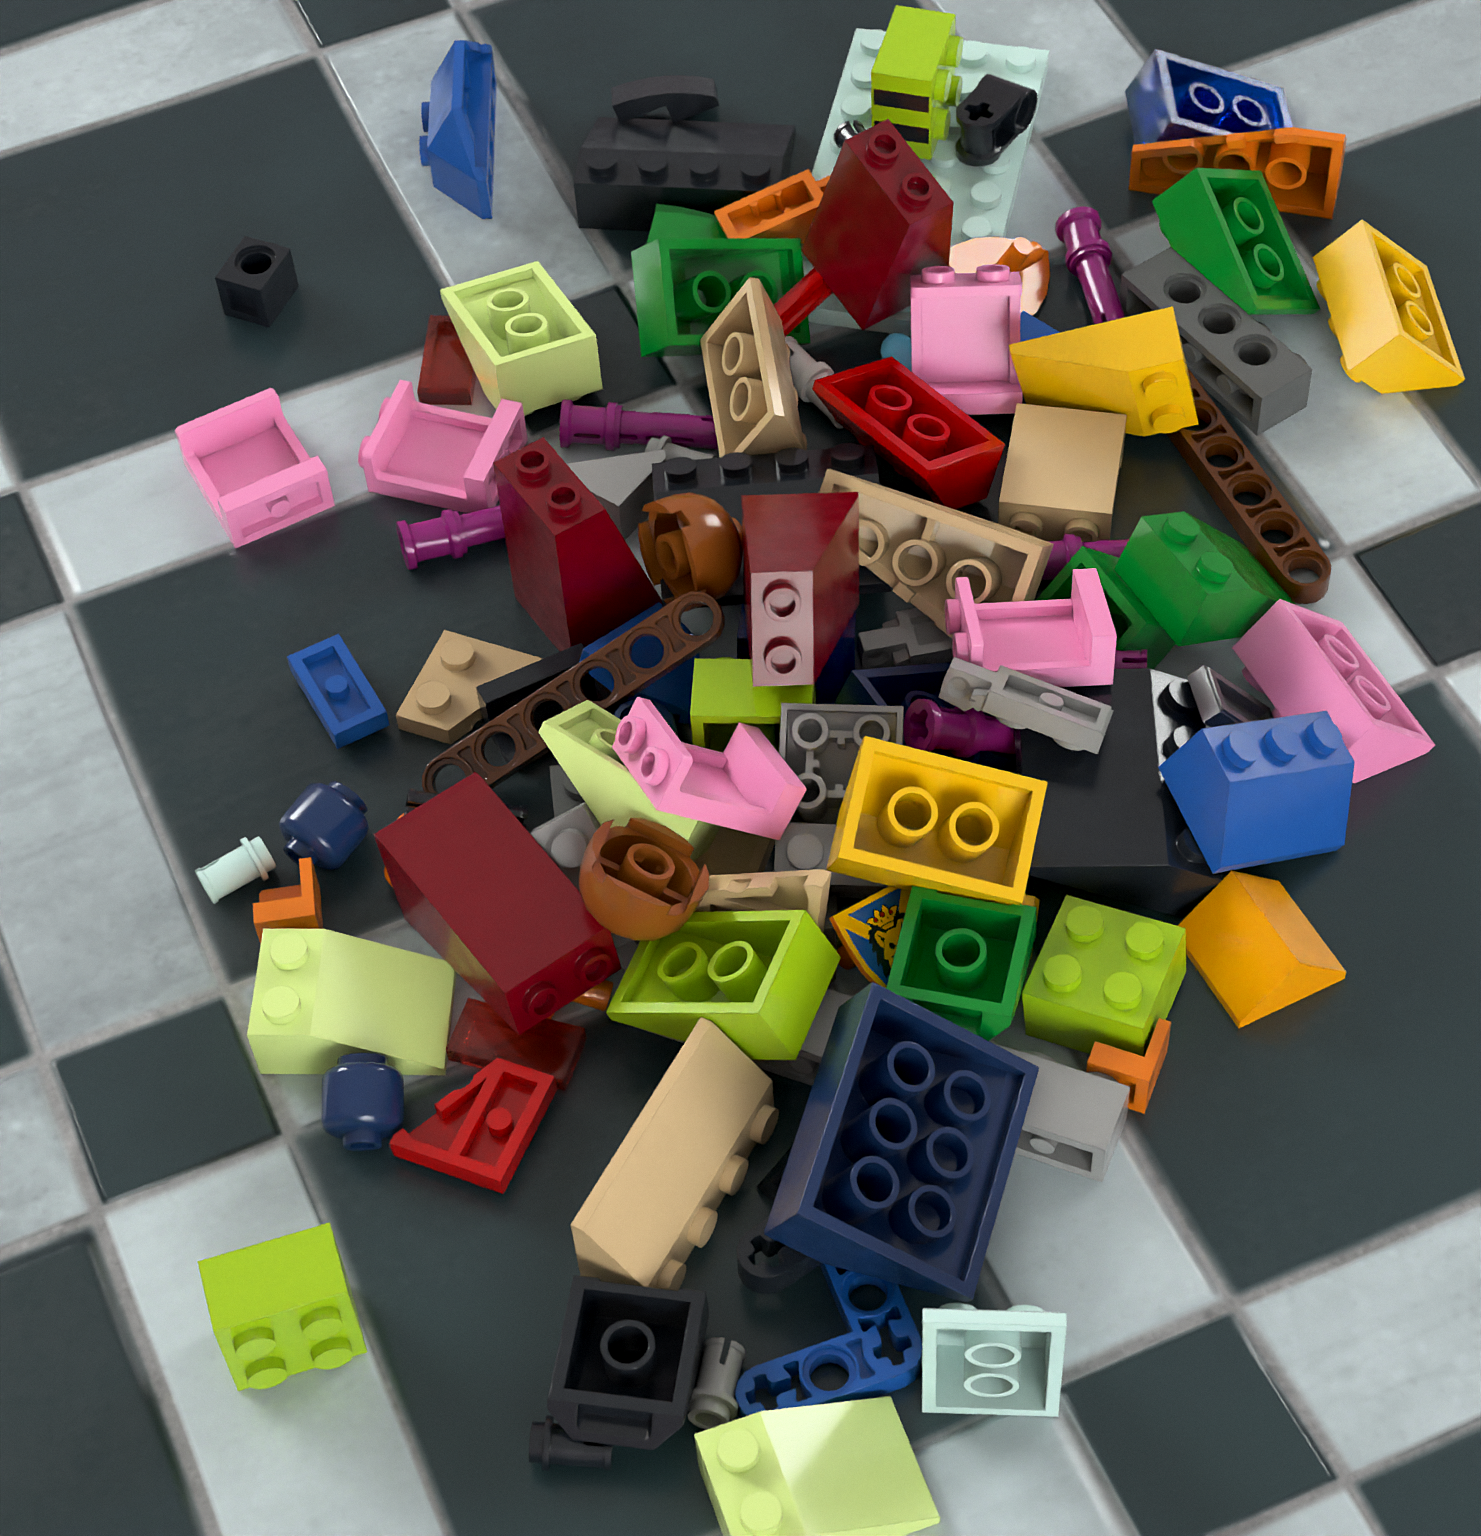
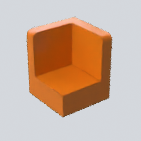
[253,857,323,945]
[1086,1018,1172,1114]

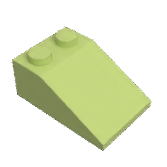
[440,261,603,416]
[538,700,721,861]
[247,929,457,1075]
[694,1396,940,1536]

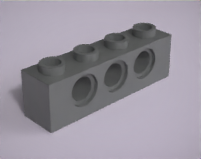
[1120,247,1312,436]

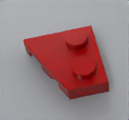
[389,1057,558,1194]

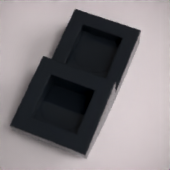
[611,75,720,123]

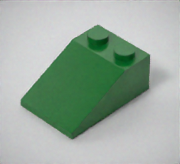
[1152,168,1320,315]
[631,238,811,357]
[1114,511,1297,647]

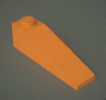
[1129,127,1347,219]

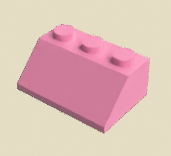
[1232,599,1435,783]

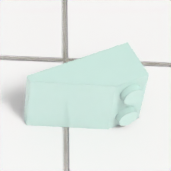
[922,1303,1067,1417]

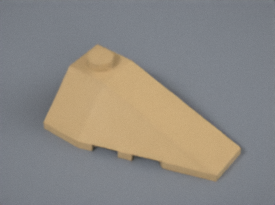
[819,469,1054,638]

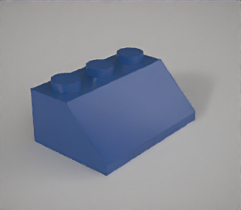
[1158,711,1355,874]

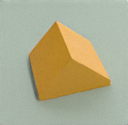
[1178,871,1346,1029]

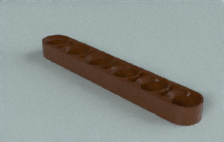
[1166,368,1331,604]
[422,591,725,794]

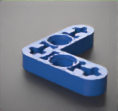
[735,1263,922,1418]

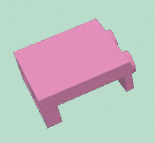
[910,264,1022,415]
[358,380,528,513]
[175,388,335,549]
[945,568,1117,687]
[612,697,807,841]

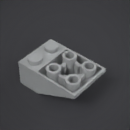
[774,703,904,899]

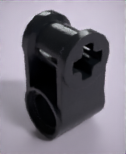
[955,74,1038,167]

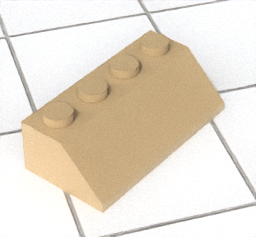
[571,1017,779,1291]

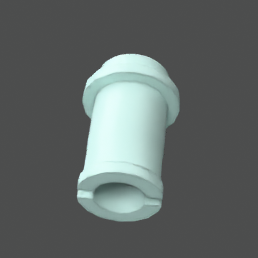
[194,836,276,904]

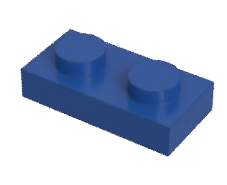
[287,634,390,749]

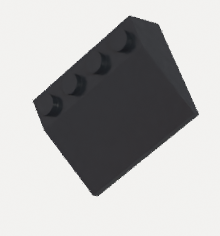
[573,117,796,231]
[652,443,891,608]
[1014,668,1222,918]

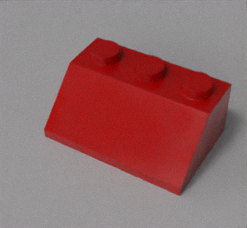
[812,356,1005,509]

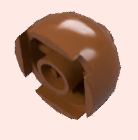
[638,492,743,612]
[579,818,709,941]

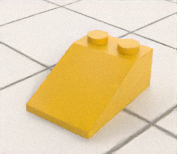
[1009,306,1199,436]

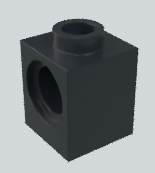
[215,236,299,328]

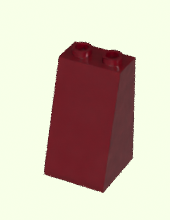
[801,119,954,331]
[493,437,662,652]
[741,492,859,687]
[373,772,622,1035]

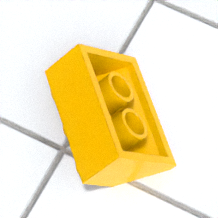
[1313,220,1465,394]
[826,736,1048,905]

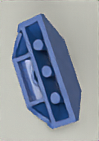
[419,40,497,219]

